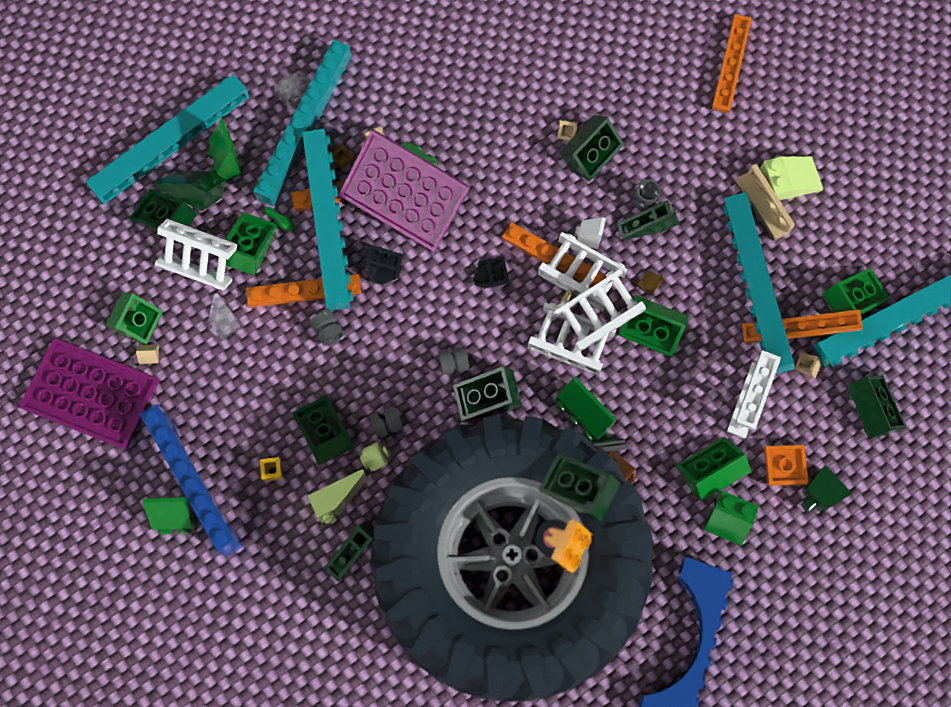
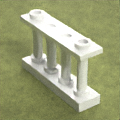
[155,219,237,290]
[538,232,627,312]
[555,269,646,351]
[528,303,616,376]
[727,350,781,439]

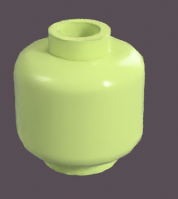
[360,442,391,471]

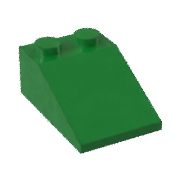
[207,119,241,180]
[225,212,278,276]
[822,268,891,316]
[143,497,197,535]

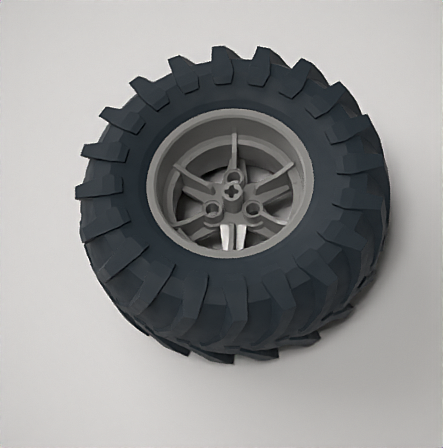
[371,415,653,702]

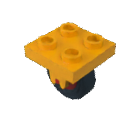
[536,519,592,573]

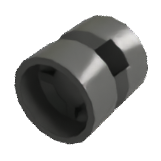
[633,179,661,211]
[310,310,344,346]
[438,346,469,375]
[369,406,404,439]

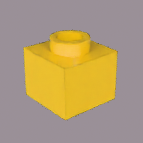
[260,457,283,482]

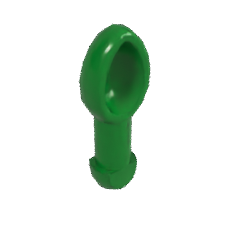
[264,207,295,231]

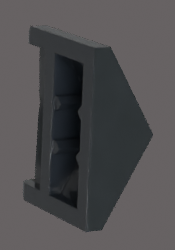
[364,244,402,285]
[473,257,510,288]

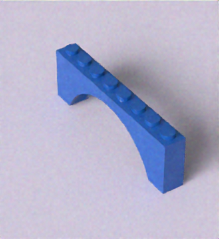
[140,404,243,557]
[638,557,734,707]

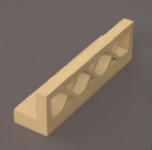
[736,164,795,241]

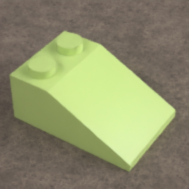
[760,157,823,200]
[308,469,367,524]

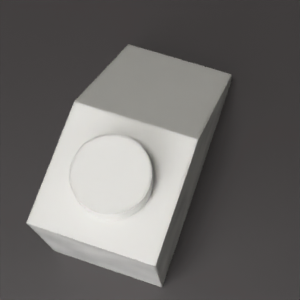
[574,217,606,249]

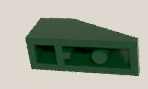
[617,200,680,240]
[324,520,374,581]

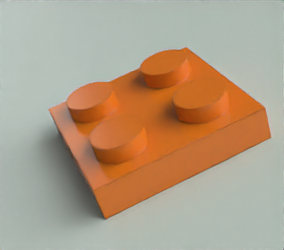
[764,445,809,486]

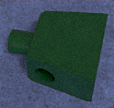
[801,465,852,513]

